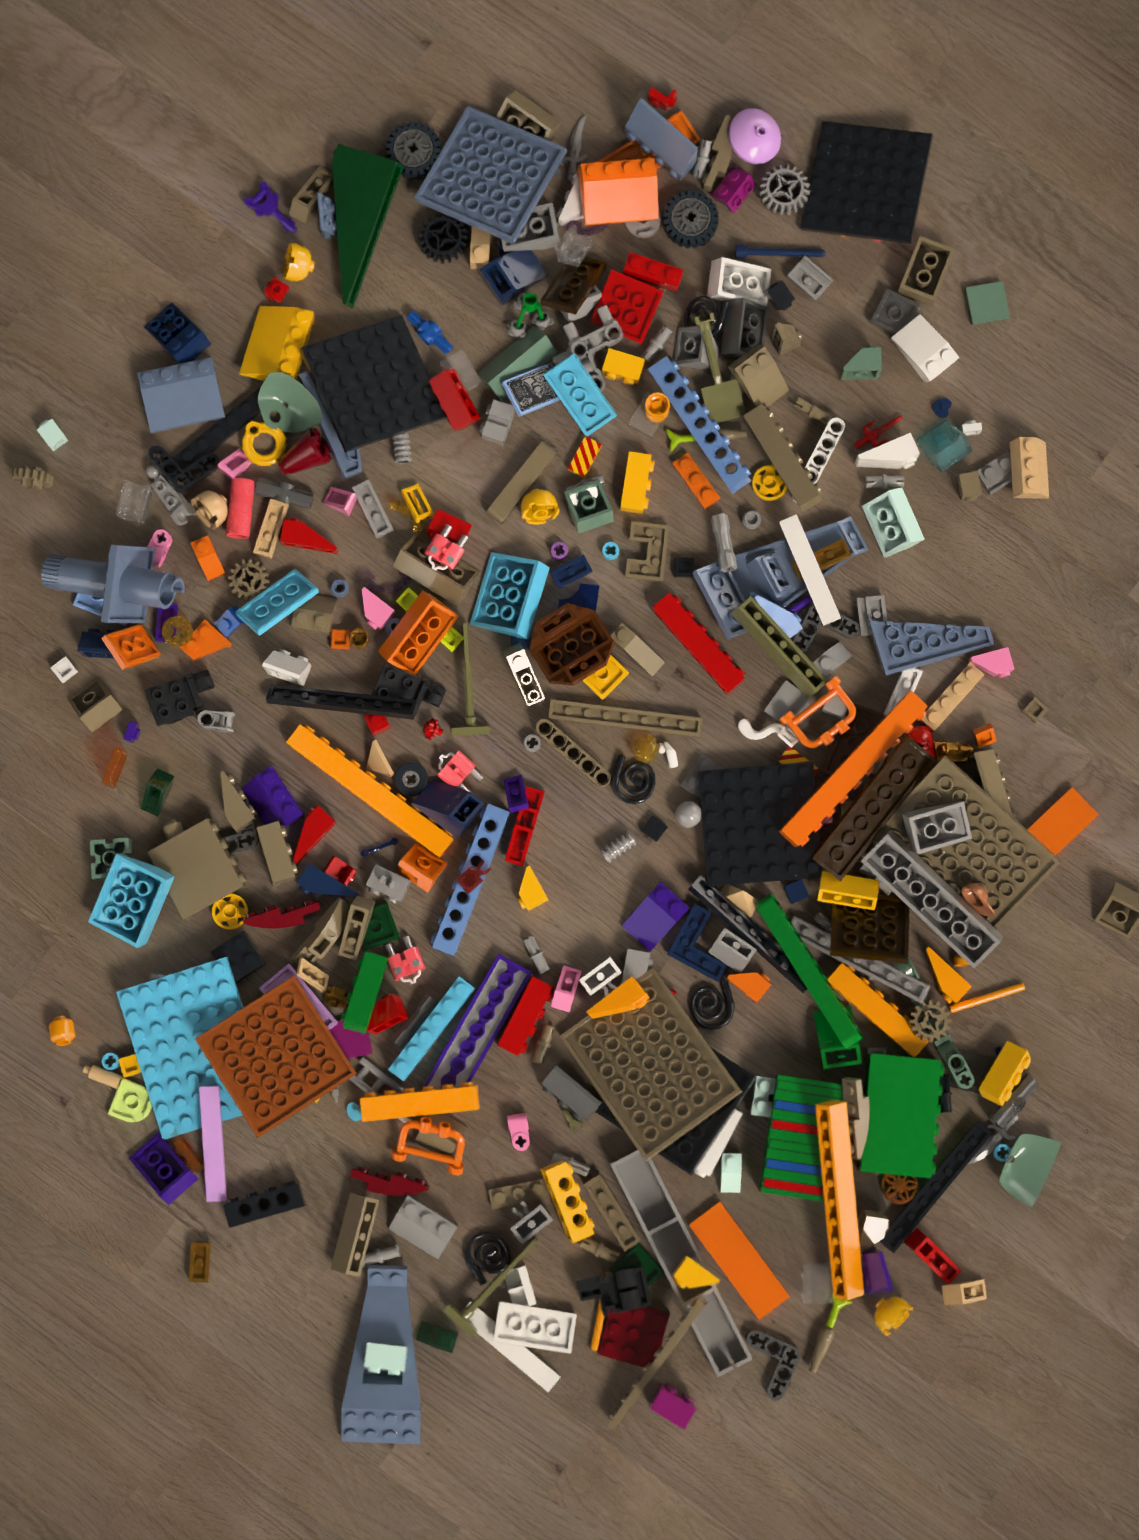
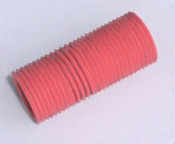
[226,478,255,539]

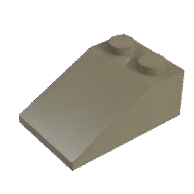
[728,344,789,408]

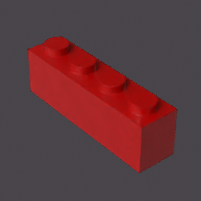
[497,976,555,1056]

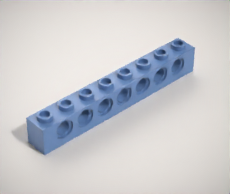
[648,356,751,494]
[430,804,510,957]

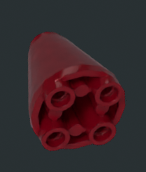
[278,428,331,475]

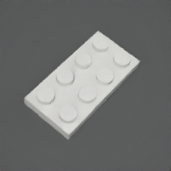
[493,1302,577,1354]

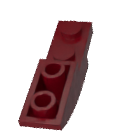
[242,899,321,929]
[350,1166,430,1196]

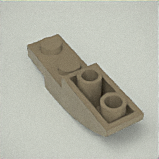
[702,115,732,193]
[291,897,351,964]
[842,1077,869,1159]

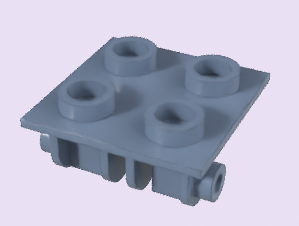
[317,193,338,239]

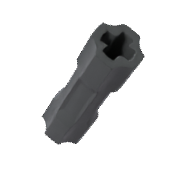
[391,994,438,1049]

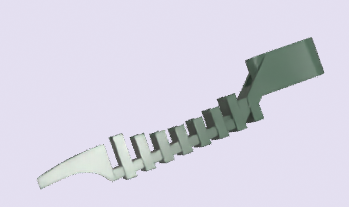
[892,956,974,1089]

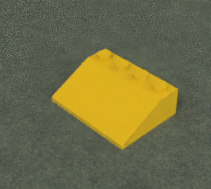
[239,306,315,381]

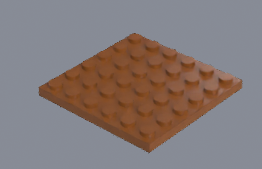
[195,975,356,1138]

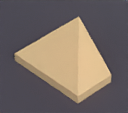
[366,740,395,777]
[721,885,759,918]
[296,958,329,993]

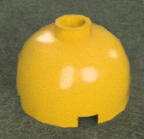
[283,243,314,281]
[521,489,559,525]
[874,1297,913,1336]

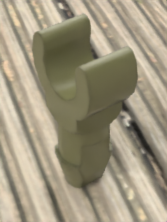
[562,1109,583,1134]

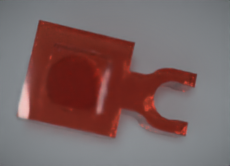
[456,860,491,894]

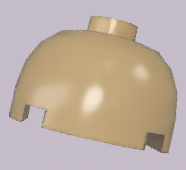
[191,491,228,530]

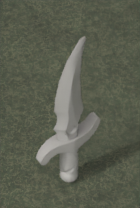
[560,115,587,182]
[968,1114,1018,1164]

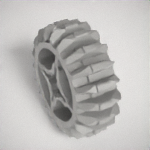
[759,164,810,215]

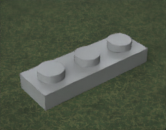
[352,479,394,539]

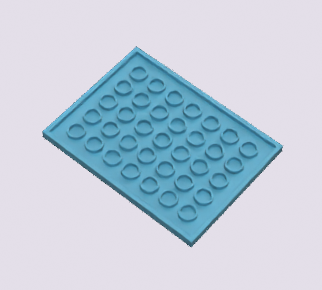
[116,957,243,1140]

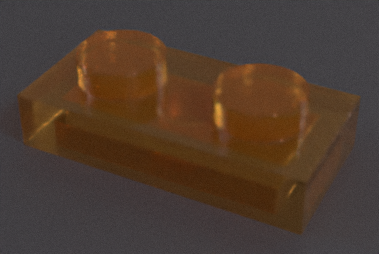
[174,1137,205,1173]

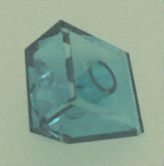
[916,419,973,472]

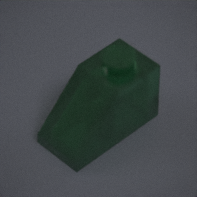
[141,768,174,816]
[416,1321,459,1353]

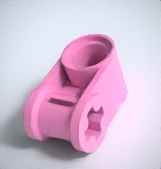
[147,529,172,568]
[507,1112,530,1151]

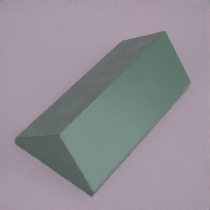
[477,326,558,402]

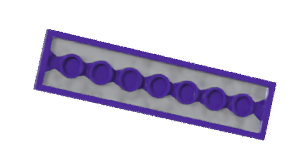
[423,954,532,1089]

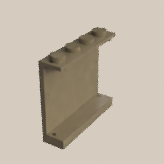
[147,819,247,920]

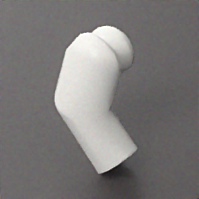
[657,742,678,768]

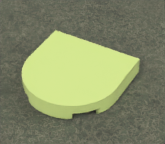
[108,1078,152,1122]

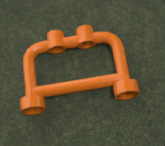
[779,676,856,748]
[391,1117,465,1176]

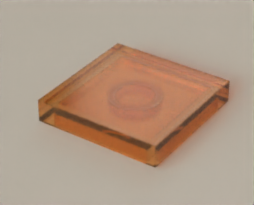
[102,747,128,789]

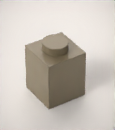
[957,471,982,502]

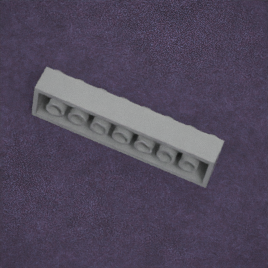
[861,830,1004,968]

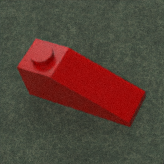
[280,518,338,554]
[293,806,336,865]
[904,1228,962,1284]

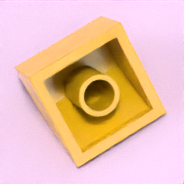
[672,1255,720,1288]

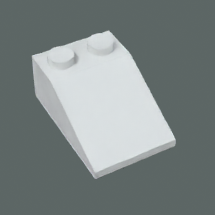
[707,257,771,306]
[891,314,959,383]
[855,433,920,469]
[262,649,312,687]

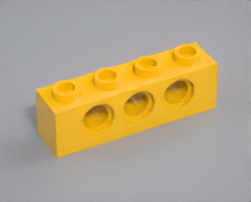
[540,1160,594,1243]

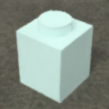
[37,419,68,451]

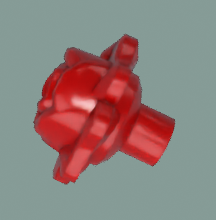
[422,718,443,740]

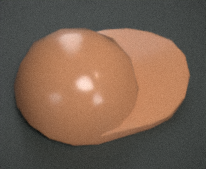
[961,882,995,917]

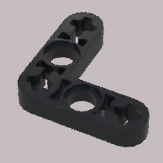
[148,446,219,493]

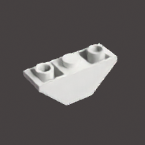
[557,173,584,226]

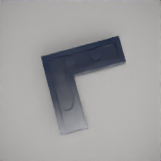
[667,904,727,982]

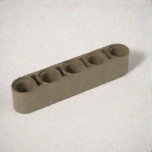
[486,441,558,525]
[536,719,611,789]

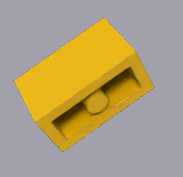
[602,348,645,386]

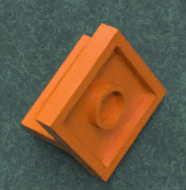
[396,843,448,893]

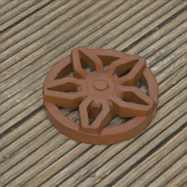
[881,1174,918,1204]

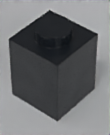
[763,280,795,311]

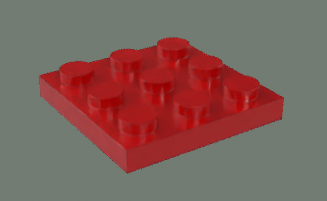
[590,269,664,344]

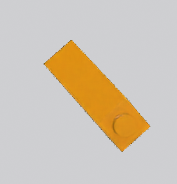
[924,947,972,1004]
[586,976,650,1019]

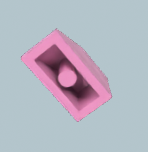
[362,587,395,631]
[969,647,1014,678]
[551,965,582,1012]

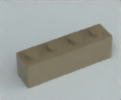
[331,1192,380,1277]

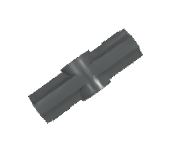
[255,477,314,510]
[988,1074,1039,1129]

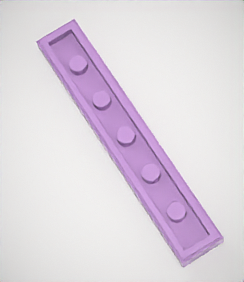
[199,1085,227,1202]

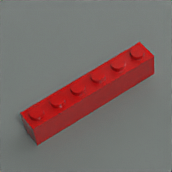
[652,592,745,695]

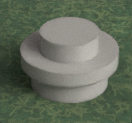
[742,510,761,530]

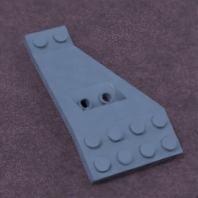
[692,517,869,640]
[341,1264,421,1444]

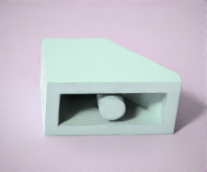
[721,1153,742,1193]

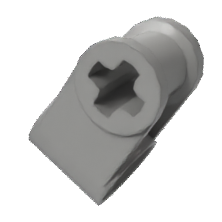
[198,710,236,733]

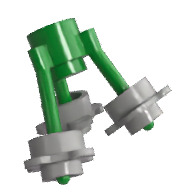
[507,292,554,337]

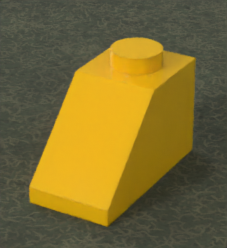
[517,866,549,912]

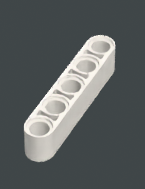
[792,418,845,503]

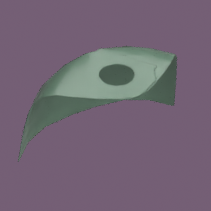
[258,372,322,433]
[999,1134,1061,1208]

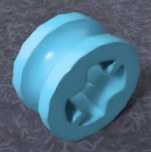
[602,542,619,560]
[101,1053,120,1070]
[993,1144,1012,1162]

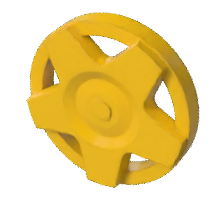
[752,465,787,501]
[212,894,248,930]

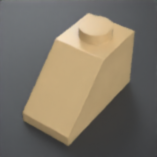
[942,1279,987,1305]

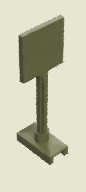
[690,309,746,423]
[451,623,490,736]
[443,1238,538,1338]

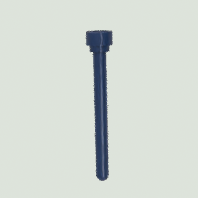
[735,243,826,259]

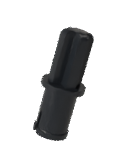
[939,1074,952,1113]

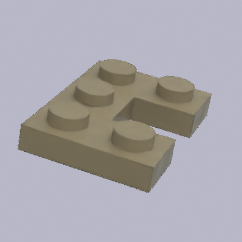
[625,521,669,583]

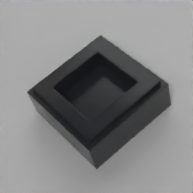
[674,558,694,578]
[641,816,668,842]

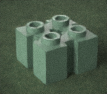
[90,838,132,881]

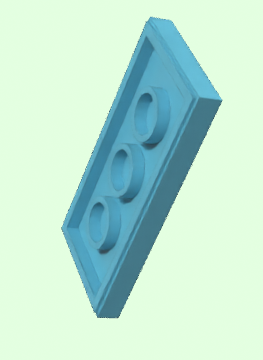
[543,353,617,436]
[235,569,319,636]

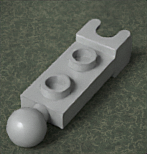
[146,464,197,526]

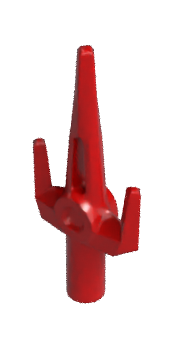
[853,416,903,450]

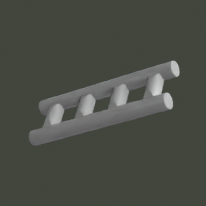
[349,1057,412,1123]

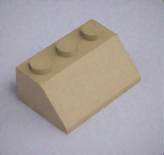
[1010,437,1049,499]

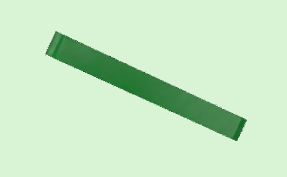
[755,893,863,1048]

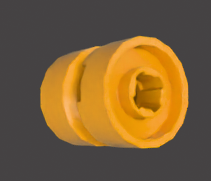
[645,392,670,423]

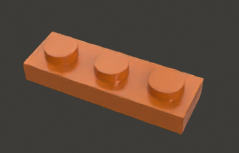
[672,452,721,510]

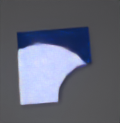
[558,583,599,612]

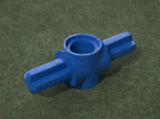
[407,311,453,354]

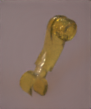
[388,500,425,533]

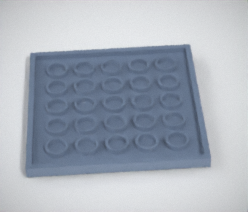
[414,106,567,244]

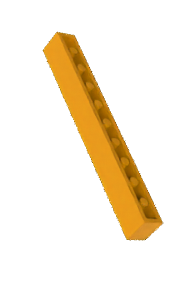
[286,724,454,858]
[815,1100,864,1300]

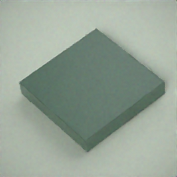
[965,281,1010,325]

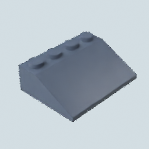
[625,98,698,181]
[138,357,225,433]

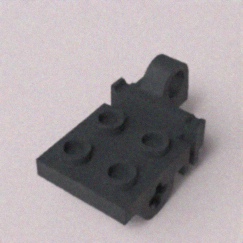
[371,663,446,716]
[145,670,215,726]
[576,1267,652,1316]

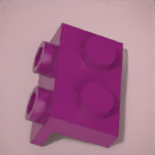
[711,166,756,213]

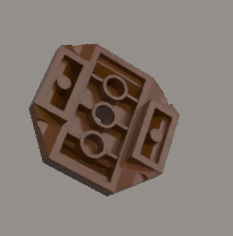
[529,603,615,686]

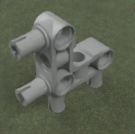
[552,305,623,392]

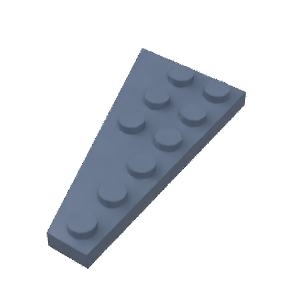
[297,371,362,479]
[868,620,995,676]

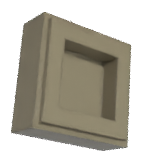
[1021,696,1049,723]

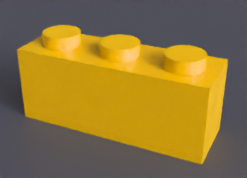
[620,451,655,514]
[817,871,880,910]
[979,1041,1031,1106]

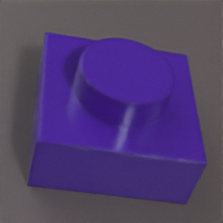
[123,721,141,743]

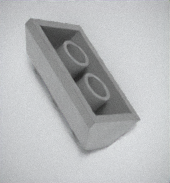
[388,1195,458,1259]

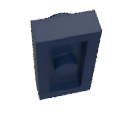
[550,554,593,590]

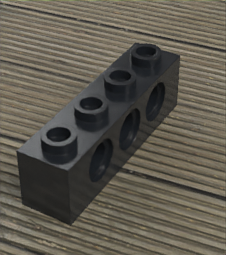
[223,1180,306,1228]

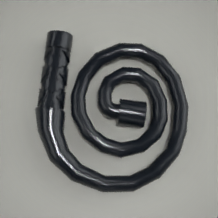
[684,296,730,338]
[611,755,656,804]
[690,980,735,1030]
[464,1232,511,1286]

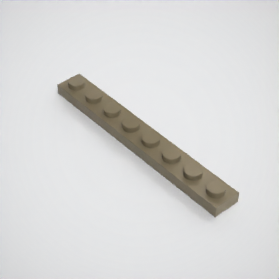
[548,699,703,738]
[608,1297,708,1430]

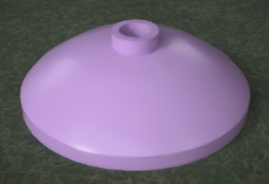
[728,108,781,164]

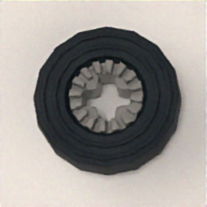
[394,762,428,797]

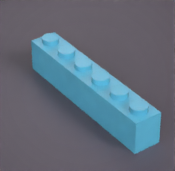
[388,977,475,1082]

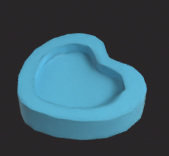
[347,1102,362,1121]

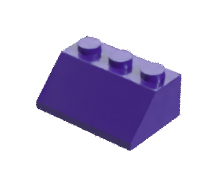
[241,766,305,828]

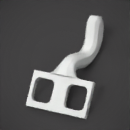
[738,718,799,748]

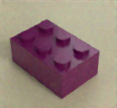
[649,1382,696,1430]

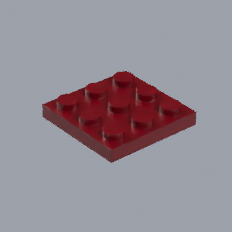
[598,1307,670,1368]

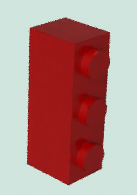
[623,252,684,293]
[429,369,481,431]

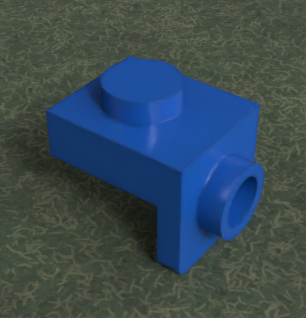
[214,606,244,637]

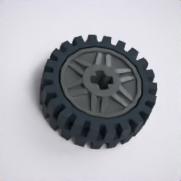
[386,121,441,180]
[663,190,719,248]

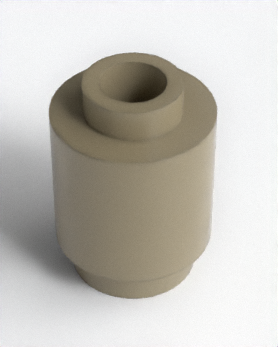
[163,819,184,841]

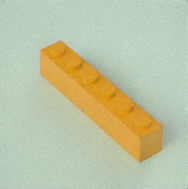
[827,963,929,1058]
[360,1082,480,1122]

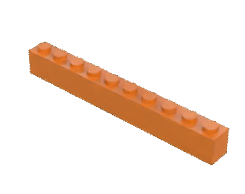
[778,690,928,847]

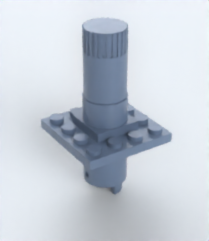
[41,544,185,623]

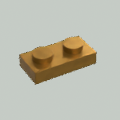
[189,1242,211,1283]

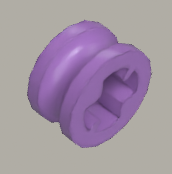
[551,542,568,560]

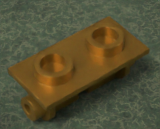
[933,742,974,762]
[324,986,349,1009]

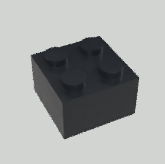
[211,931,266,984]

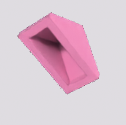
[218,449,252,479]
[323,487,357,516]

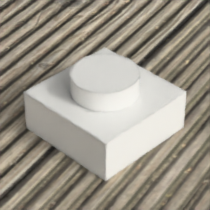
[960,420,982,436]
[51,656,78,684]

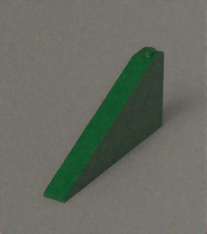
[332,144,404,309]

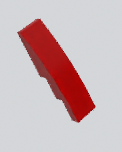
[505,786,545,866]

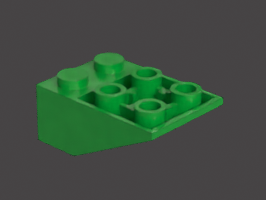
[813,1006,862,1069]

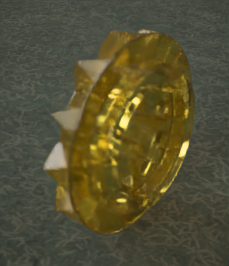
[162,616,193,647]

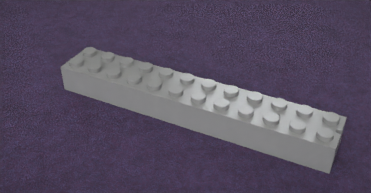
[610,1150,753,1377]

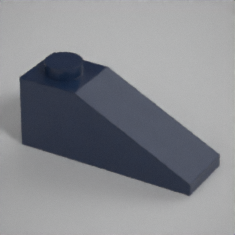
[297,863,359,898]

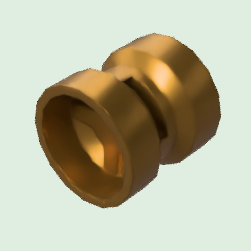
[349,628,370,650]

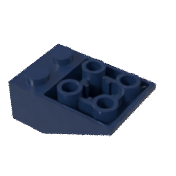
[480,250,548,306]
[144,303,211,364]
[412,779,484,839]

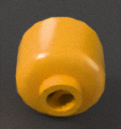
[49,1016,75,1046]

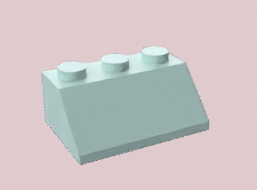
[862,488,925,558]

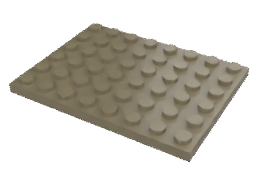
[872,756,1061,929]
[560,968,742,1161]

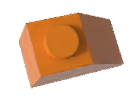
[191,535,226,581]
[726,972,771,1003]

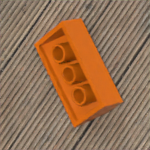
[378,590,459,676]

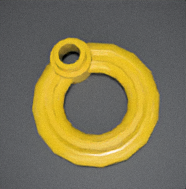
[242,421,287,466]

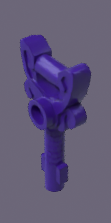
[243,181,298,234]

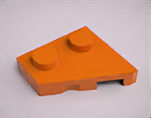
[179,620,233,661]

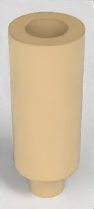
[83,1065,123,1089]

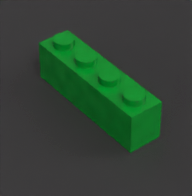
[341,951,388,1034]

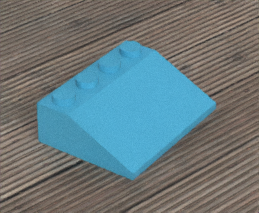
[470,552,549,640]
[88,853,175,948]

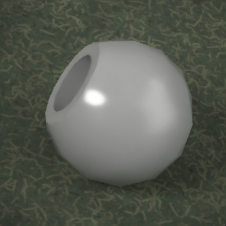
[675,801,702,828]

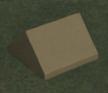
[415,1113,467,1156]

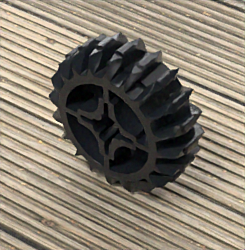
[418,213,469,264]

